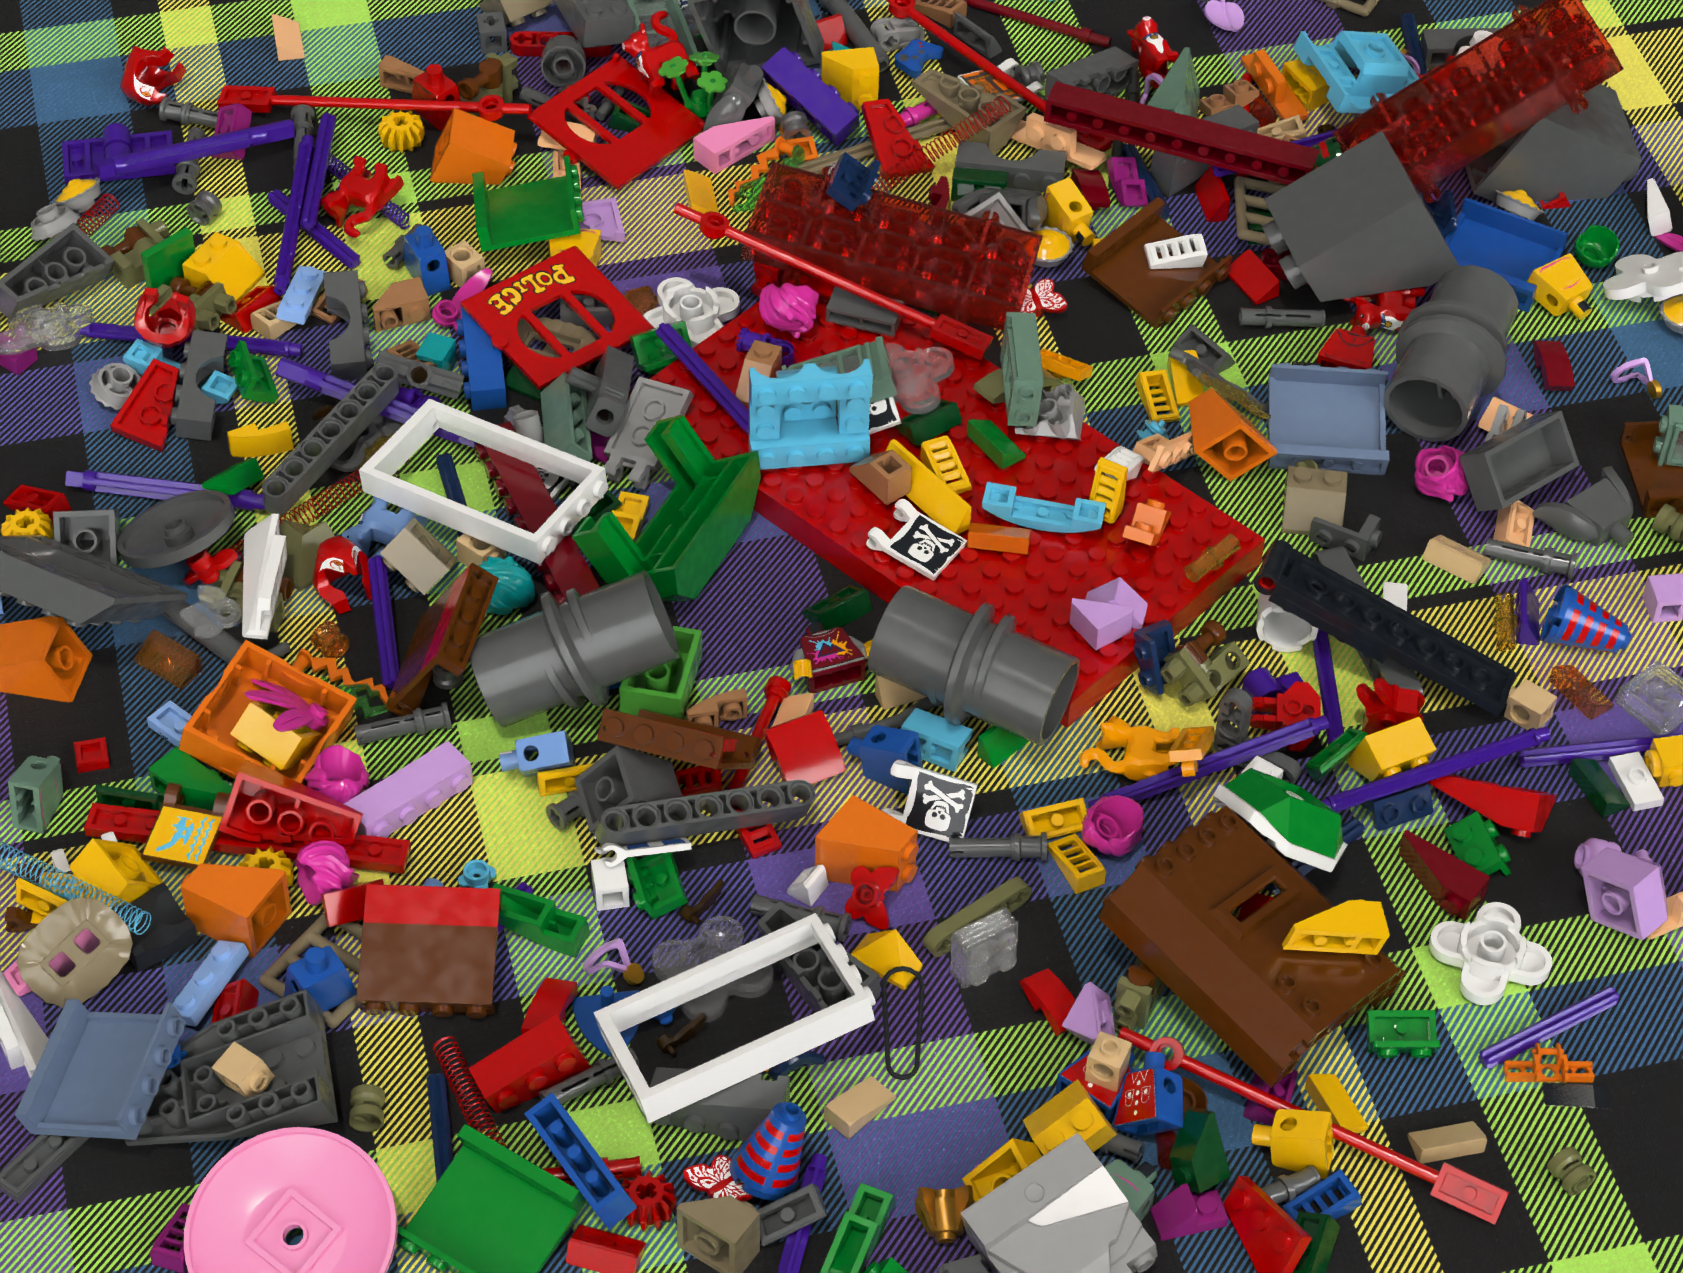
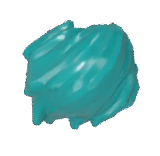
[479,556,535,615]

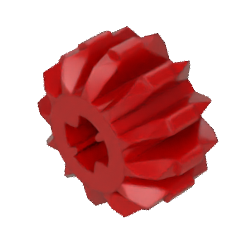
[621,1169,677,1232]

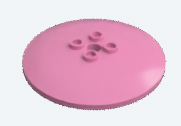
[184,1127,398,1273]

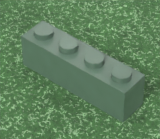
[540,372,593,479]

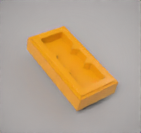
[1040,349,1093,381]

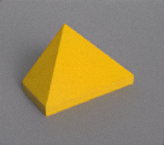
[851,929,923,990]

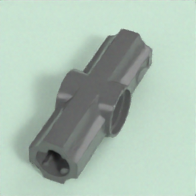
[375,351,464,399]

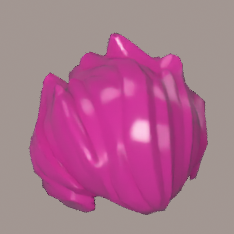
[759,283,819,339]
[1414,445,1470,502]
[304,745,370,804]
[1081,795,1144,857]
[295,840,359,906]

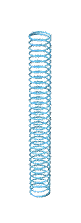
[0,842,151,935]

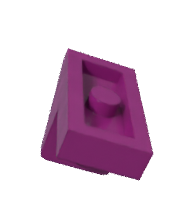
[1150,1183,1229,1241]

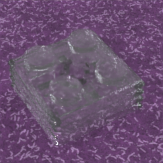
[1615,661,1683,735]
[950,907,1019,988]

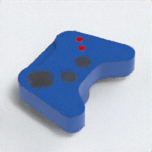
[895,39,943,79]

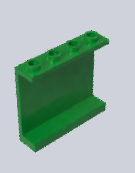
[472,155,584,252]
[397,1124,586,1273]

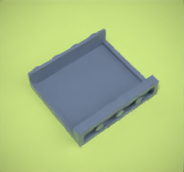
[1268,363,1389,476]
[15,999,186,1140]

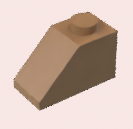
[735,340,782,407]

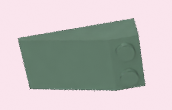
[1147,47,1200,118]

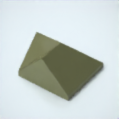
[279,520,335,592]

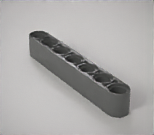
[262,361,399,515]
[1311,546,1424,696]
[595,780,816,846]

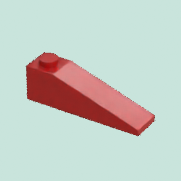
[218,761,363,845]
[1427,774,1557,838]

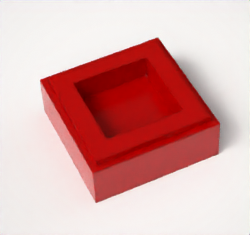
[74,737,110,773]

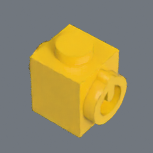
[1644,735,1683,787]

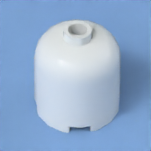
[1256,593,1318,653]

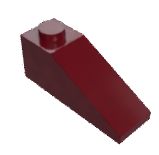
[1398,830,1490,921]

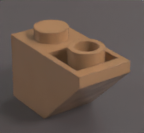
[372,277,431,332]
[849,450,912,505]

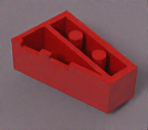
[468,1013,592,1113]

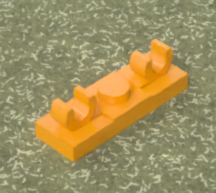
[1169,726,1215,777]

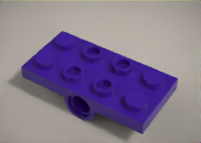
[62,123,176,185]

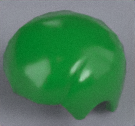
[1574,225,1619,269]

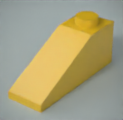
[1282,899,1390,955]

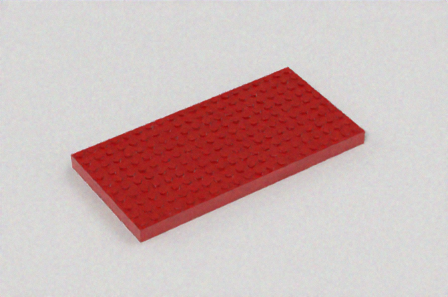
[626,255,1265,728]

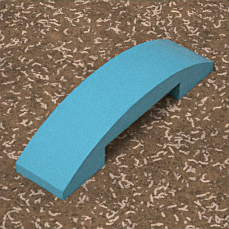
[123,338,238,404]
[982,482,1106,533]

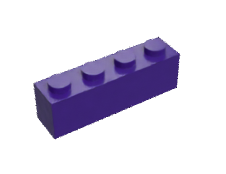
[761,46,860,147]

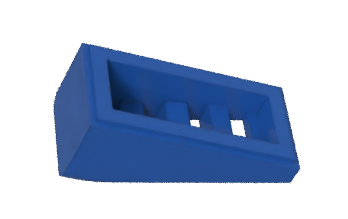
[1283,1169,1362,1222]

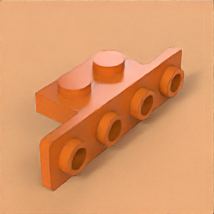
[1241,49,1309,120]

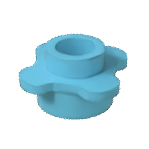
[458,860,496,888]

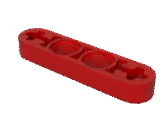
[510,31,612,57]

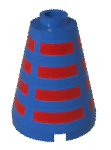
[1540,584,1631,653]
[729,1102,807,1201]

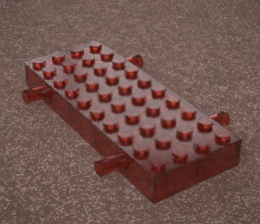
[1332,0,1624,203]
[741,161,1043,331]

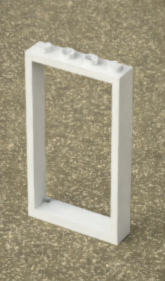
[359,399,608,564]
[593,913,876,1124]

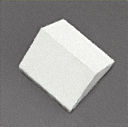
[787,864,829,907]

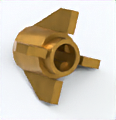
[915,1185,973,1243]

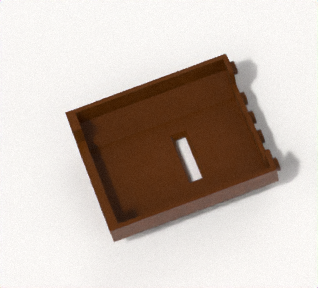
[1098,806,1407,1088]

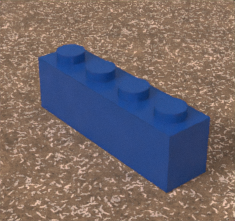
[456,307,507,411]
[524,1092,637,1229]

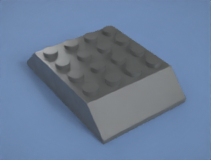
[0,535,188,627]

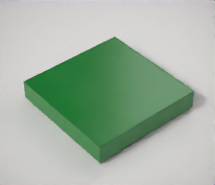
[141,227,195,288]

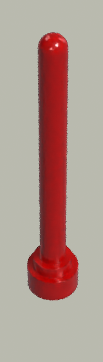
[728,676,791,790]

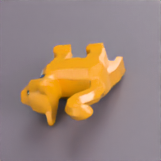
[1079,716,1180,790]

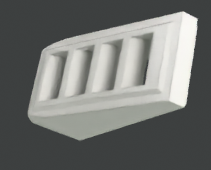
[1647,178,1672,237]
[1144,234,1207,269]
[1094,446,1144,481]

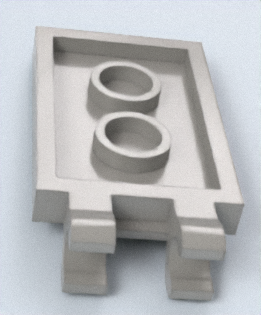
[604,376,694,490]

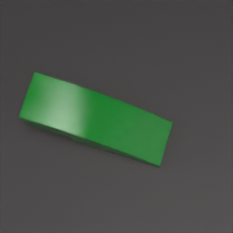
[493,883,590,958]
[820,1183,896,1273]

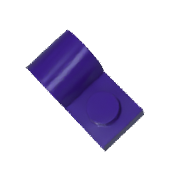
[1241,667,1303,715]

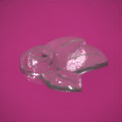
[179,585,242,639]

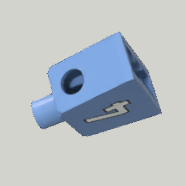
[499,730,576,777]

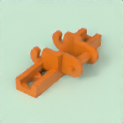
[1503,1043,1595,1083]

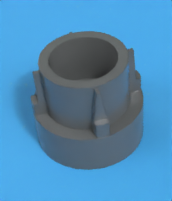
[541,35,586,87]

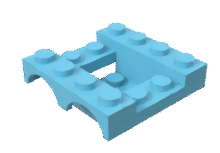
[1293,31,1435,116]
[749,359,873,470]

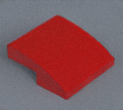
[763,709,847,784]

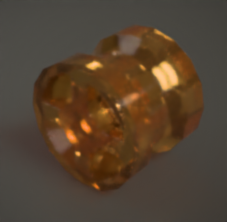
[310,621,350,659]

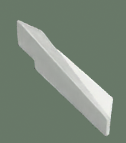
[242,514,287,640]
[0,970,49,1079]

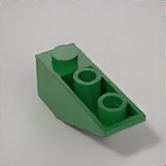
[148,746,233,811]

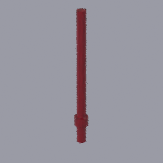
[966,0,1112,48]

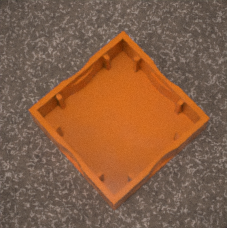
[179,640,357,786]

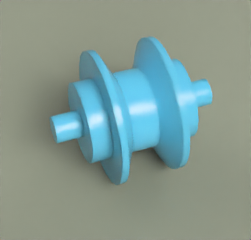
[1136,419,1168,441]

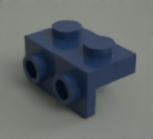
[825,152,881,212]
[1418,190,1458,237]
[1133,619,1175,696]
[1360,782,1433,831]

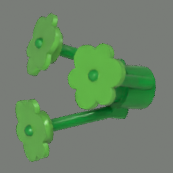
[658,51,728,118]

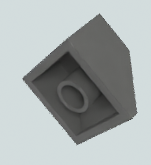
[53,509,120,565]

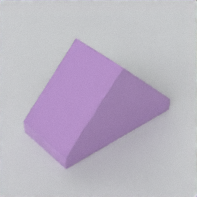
[1085,577,1148,630]
[1069,598,1134,650]
[1062,982,1116,1045]

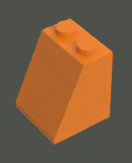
[430,108,517,185]
[1188,388,1277,482]
[0,616,93,703]
[815,795,919,892]
[180,863,292,958]

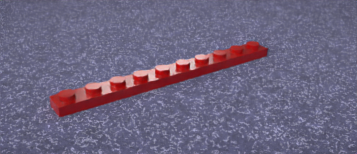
[84,803,411,874]

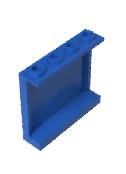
[1445,197,1569,313]

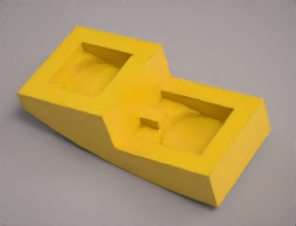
[227,421,294,457]
[612,491,650,542]

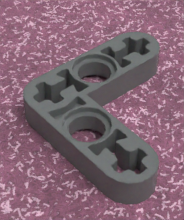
[1213,688,1302,784]

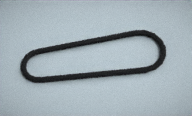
[881,966,925,1080]

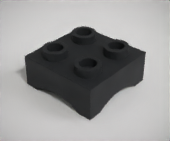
[111,882,198,972]

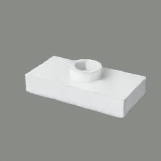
[1608,751,1664,812]

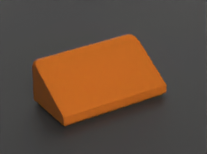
[967,523,1031,554]

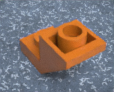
[1122,499,1171,546]

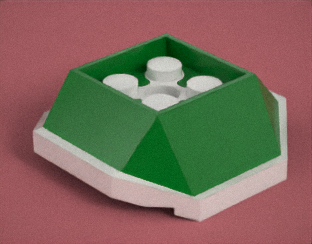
[1213,768,1348,872]

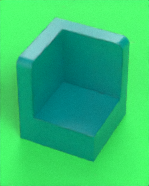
[416,332,457,371]

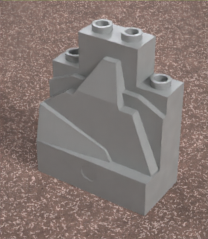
[960,1132,1158,1273]

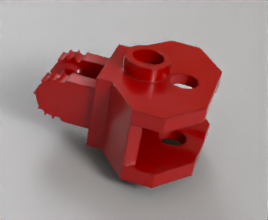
[1356,677,1425,735]
[1250,681,1321,752]

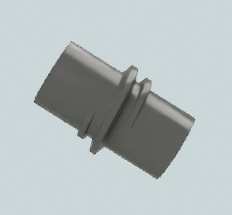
[1384,265,1519,442]
[469,570,680,728]
[868,585,1080,746]

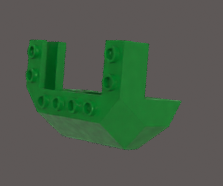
[572,415,761,602]

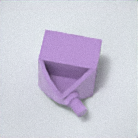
[1581,847,1668,940]

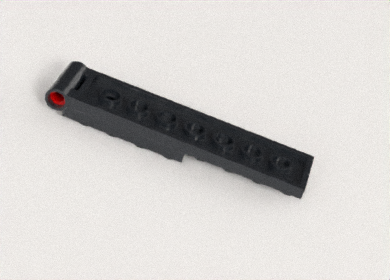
[1254,540,1516,716]

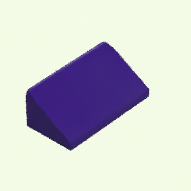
[1515,579,1540,646]

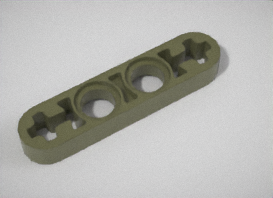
[923,876,1032,957]

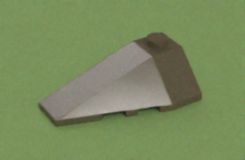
[912,69,1027,153]

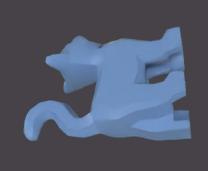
[342,496,428,573]

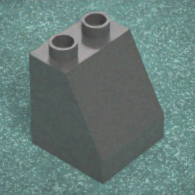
[687,0,824,77]
[1450,47,1642,202]
[1262,131,1459,302]

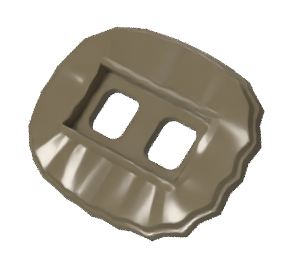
[502,317,598,371]
[16,897,133,1008]

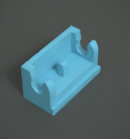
[901,708,973,772]

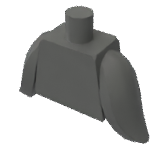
[703,63,763,132]
[951,188,1048,229]
[1533,465,1634,547]

